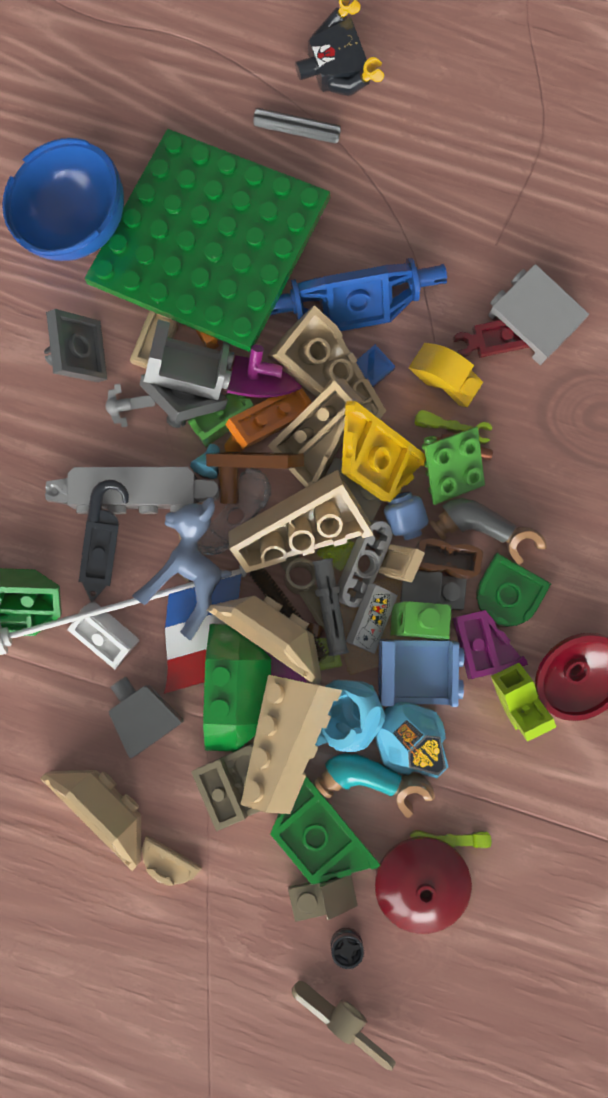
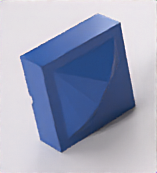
[356,344,396,388]

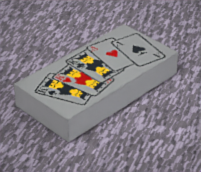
[346,583,398,654]

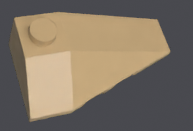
[267,306,386,419]

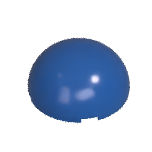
[2,138,124,261]

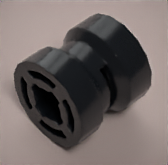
[331,928,364,969]

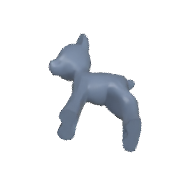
[132,497,232,640]

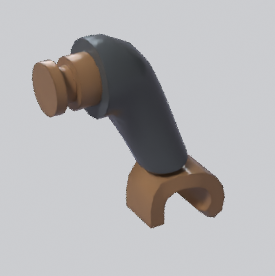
[430,498,547,565]

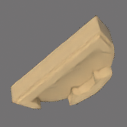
[142,835,202,886]

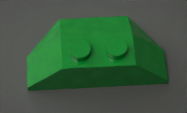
[0,568,62,636]
[203,624,271,752]

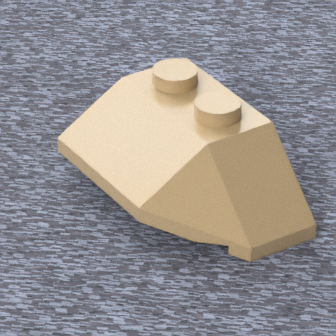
[207,596,322,685]
[40,770,141,871]

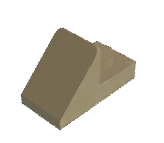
[288,875,358,922]

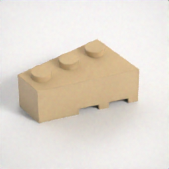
[268,378,364,488]

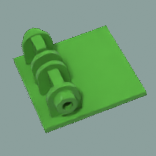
[422,427,485,505]

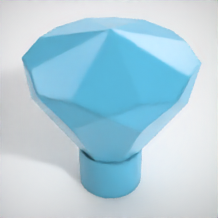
[190,444,220,479]

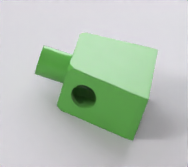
[390,601,451,640]

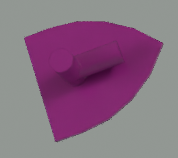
[227,344,302,398]

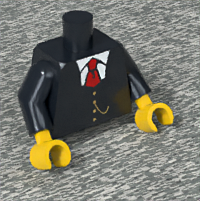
[295,0,384,96]

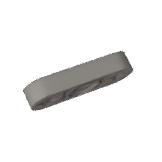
[337,520,392,608]

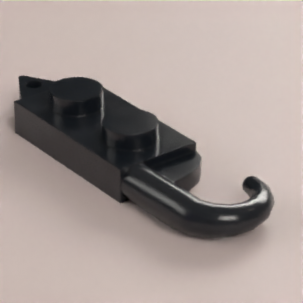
[78,480,129,602]

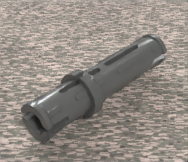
[312,558,349,656]

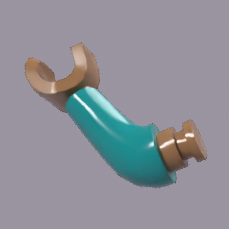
[314,752,435,818]

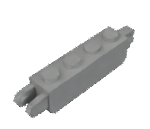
[45,467,220,514]

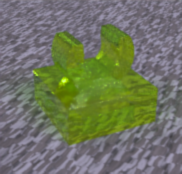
[316,539,355,572]

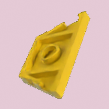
[342,401,426,502]

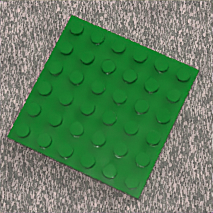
[84,128,330,352]

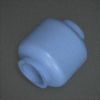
[384,491,429,540]

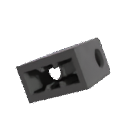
[109,677,184,759]

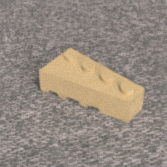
[228,470,374,573]

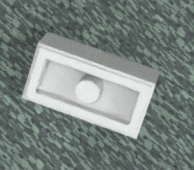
[67,601,139,669]

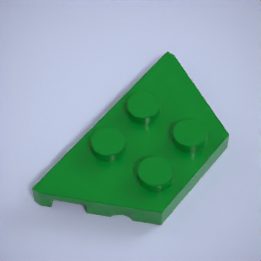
[270,775,380,885]

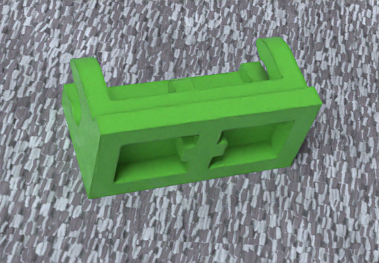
[188,393,254,447]

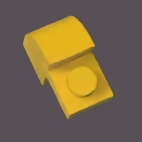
[408,342,483,408]

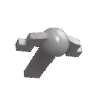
[105,384,155,427]

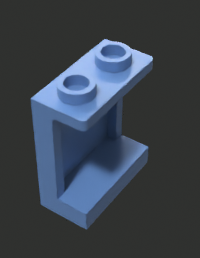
[378,639,464,707]

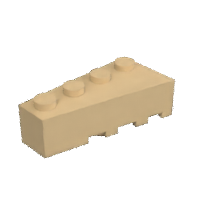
[241,675,342,814]

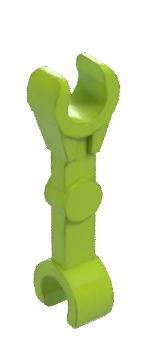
[414,410,492,444]
[410,830,492,848]

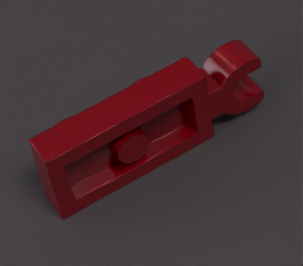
[453,320,530,358]

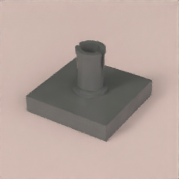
[44,309,107,383]
[139,374,228,428]

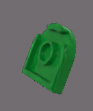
[476,553,551,627]

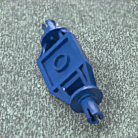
[271,258,447,331]

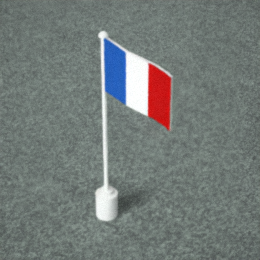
[0,565,247,694]

